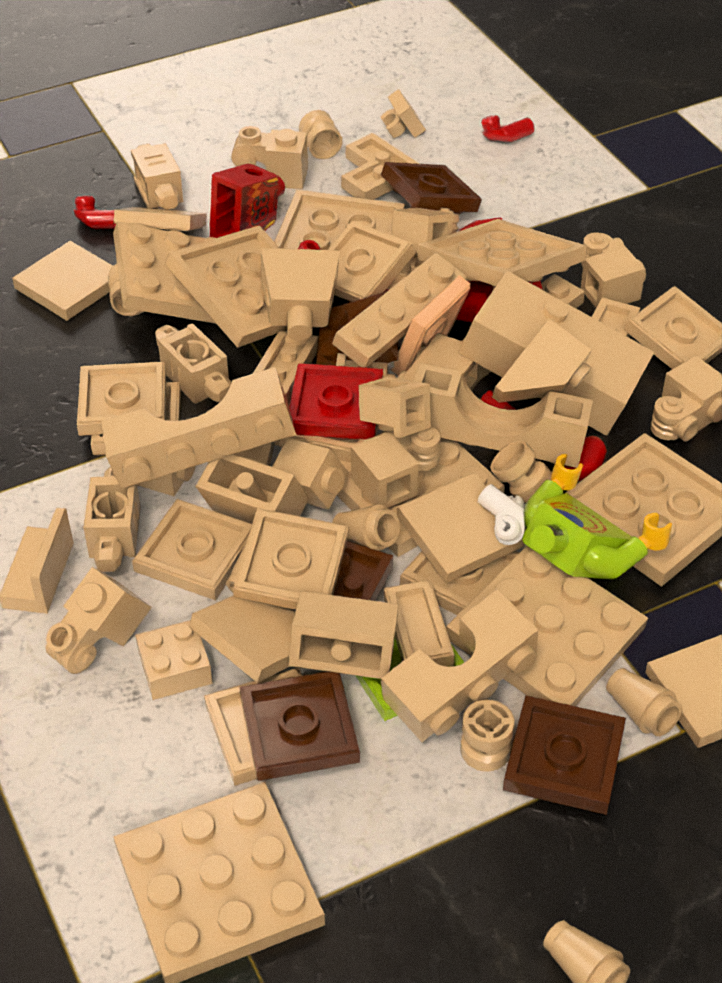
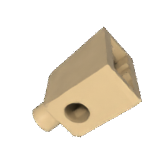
[261,248,340,341]

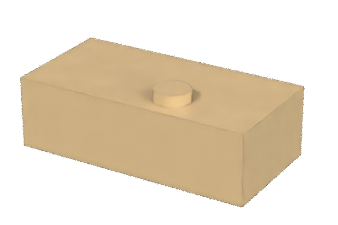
[459,271,654,436]

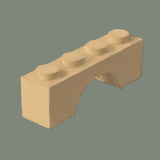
[413,362,593,468]
[101,367,296,489]

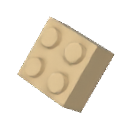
[135,620,213,700]

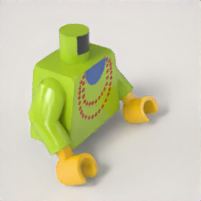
[522,454,672,579]

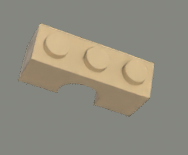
[381,589,538,742]

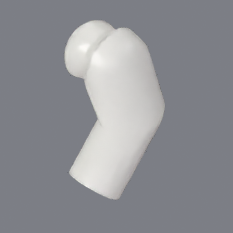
[478,484,525,545]

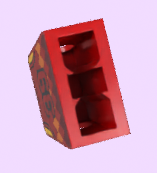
[209,163,285,238]

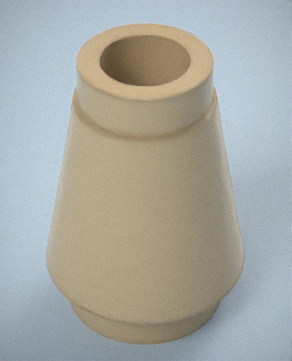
[332,504,400,551]
[606,668,682,737]
[543,920,630,983]

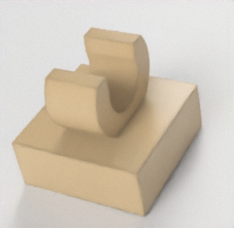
[380,89,426,138]

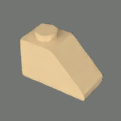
[492,318,592,403]

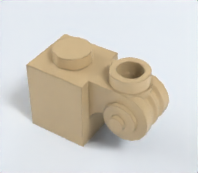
[231,126,308,190]
[391,208,459,254]
[580,233,646,308]
[650,356,722,441]
[351,426,440,508]
[46,567,152,674]

